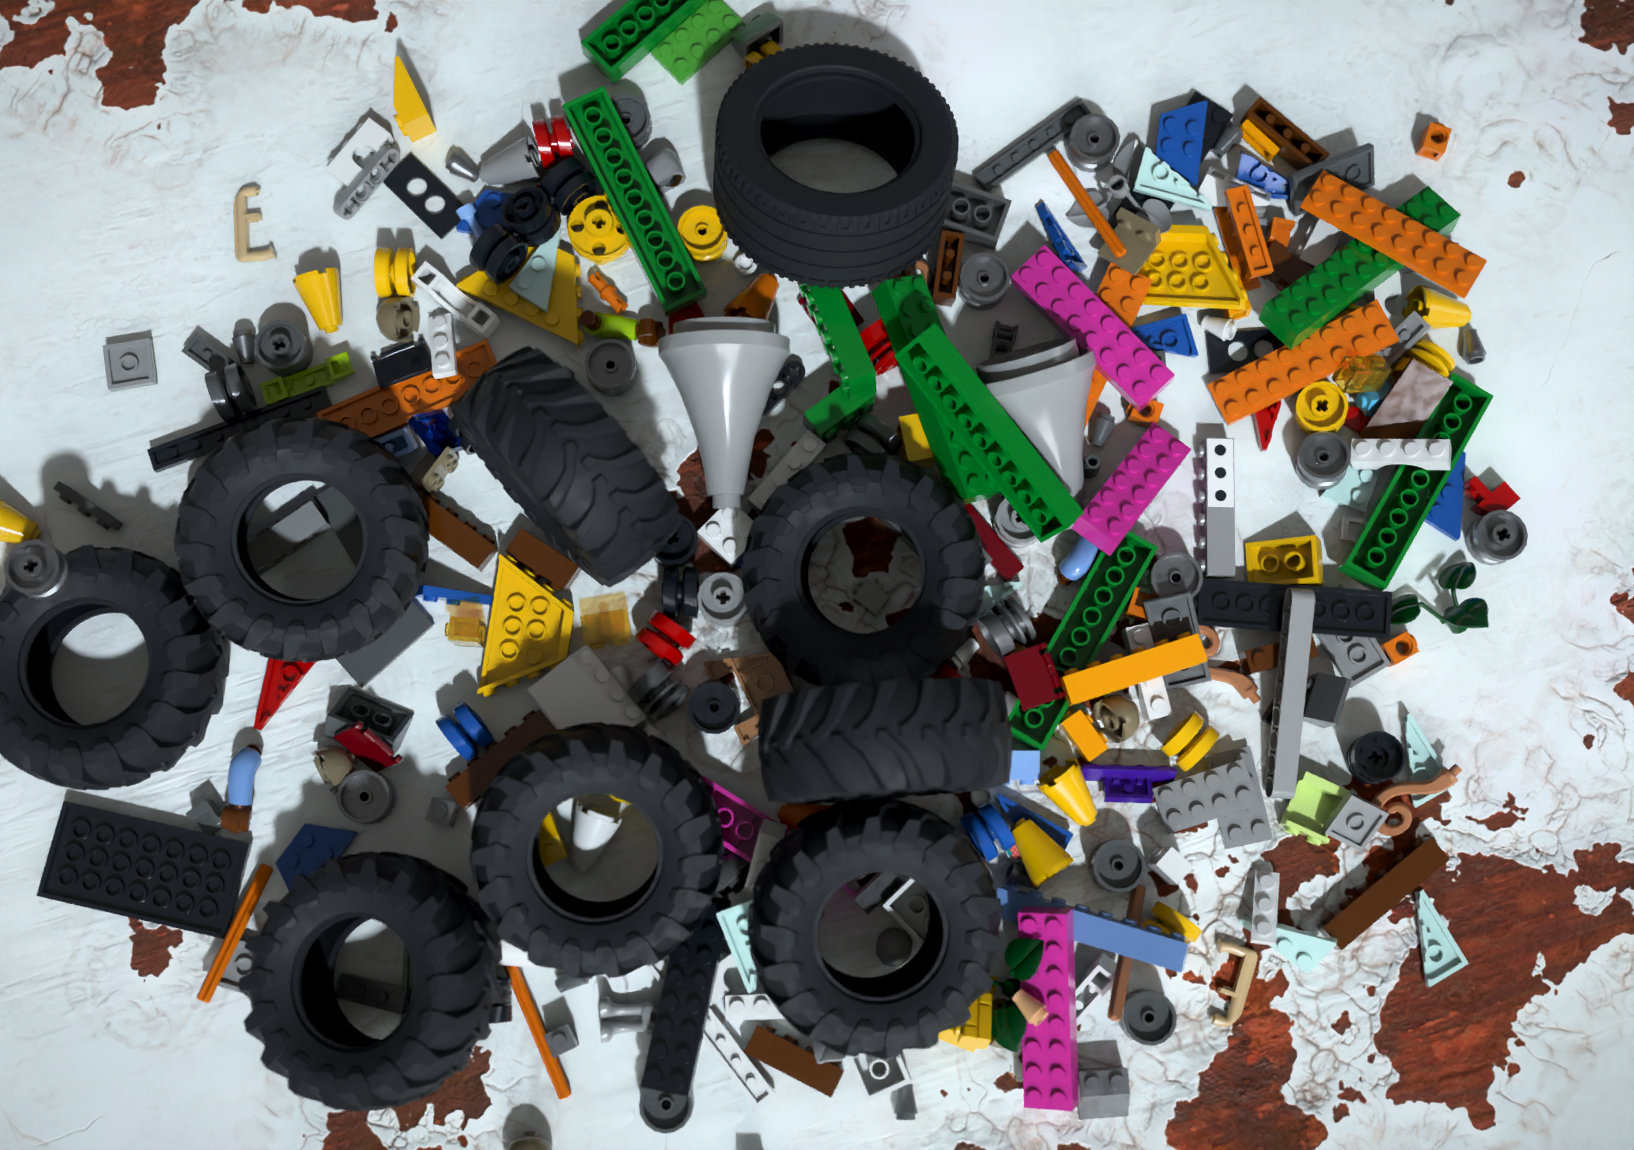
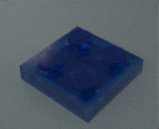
[408,409,463,457]

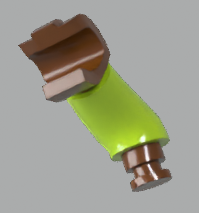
[580,310,666,347]

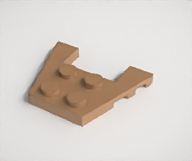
[703,652,795,746]

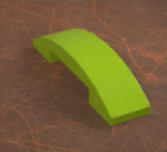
[259,351,355,406]

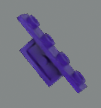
[1081,763,1177,803]

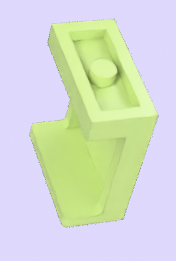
[1279,771,1349,846]

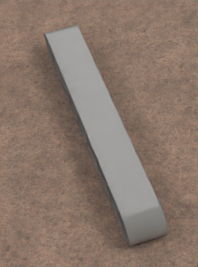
[1265,588,1315,799]

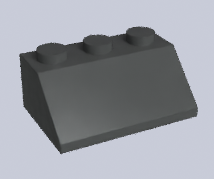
[324,687,414,757]

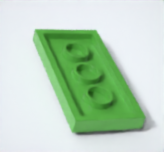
[651,0,746,86]

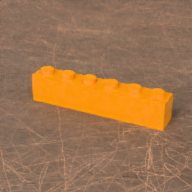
[1060,631,1208,706]

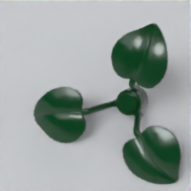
[1391,562,1489,634]
[991,938,1044,1052]

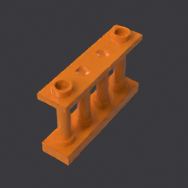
[1213,184,1274,291]

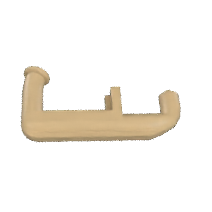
[233,186,277,263]
[1210,939,1258,1027]

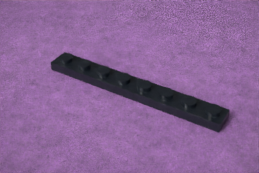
[147,385,332,473]

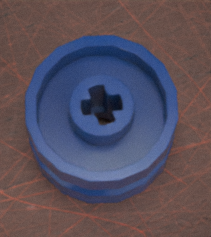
[435,700,495,762]
[959,800,1016,863]

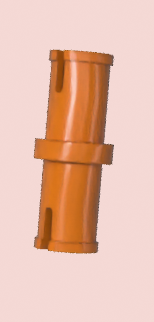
[588,271,628,314]

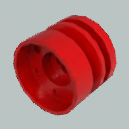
[860,319,899,376]

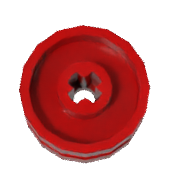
[532,114,574,170]
[635,610,696,667]

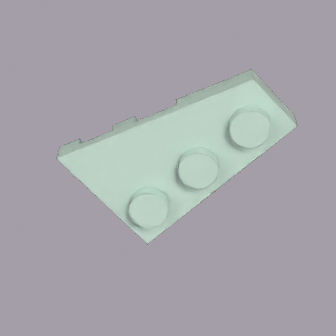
[1319,462,1382,514]

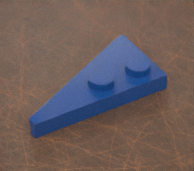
[1235,151,1290,200]
[1036,202,1088,272]
[1131,313,1199,358]
[1424,451,1466,541]
[415,585,494,606]
[996,793,1073,850]

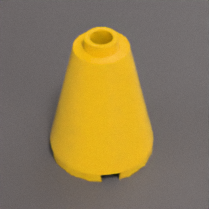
[292,267,342,334]
[1402,285,1471,330]
[0,499,42,544]
[1036,758,1098,827]
[1011,818,1074,887]

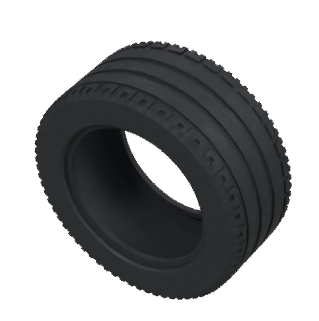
[713,42,959,289]

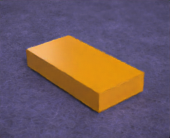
[1240,119,1280,163]

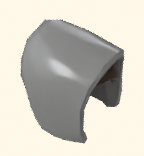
[643,148,686,197]

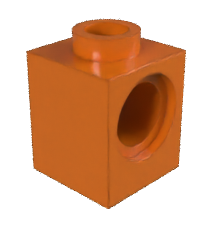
[1416,122,1452,161]
[1126,400,1164,429]
[1380,631,1419,667]

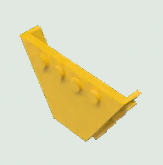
[1138,225,1248,310]
[456,245,584,351]
[477,554,574,697]

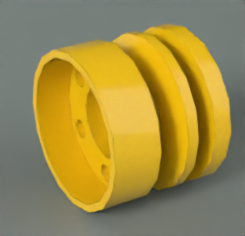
[1391,339,1455,382]

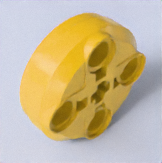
[568,195,630,265]

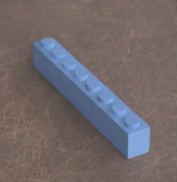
[997,883,1191,973]

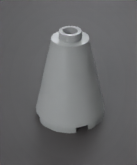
[479,136,545,185]

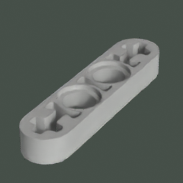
[333,145,400,220]

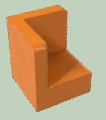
[1265,217,1296,249]
[1123,586,1154,623]

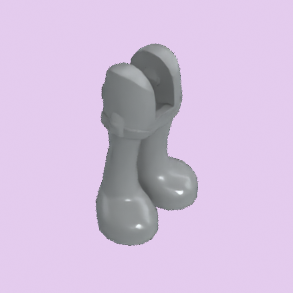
[600,996,659,1043]

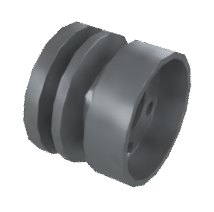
[976,596,1037,659]

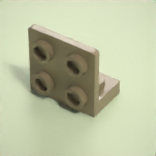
[1098,207,1161,275]
[410,441,460,494]

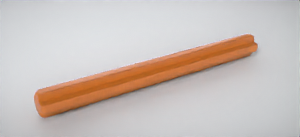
[1048,150,1127,258]
[196,864,273,1003]
[504,965,572,1100]

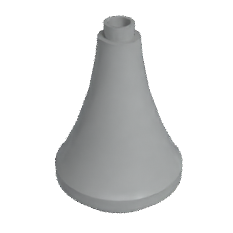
[658,317,790,509]
[975,337,1097,530]

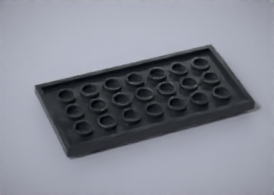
[36,801,252,939]

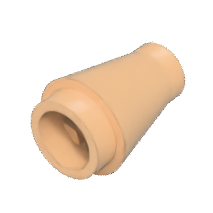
[1012,989,1049,1027]

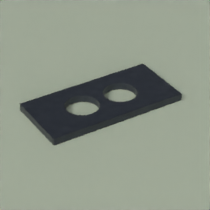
[382,153,464,240]
[1205,329,1285,374]

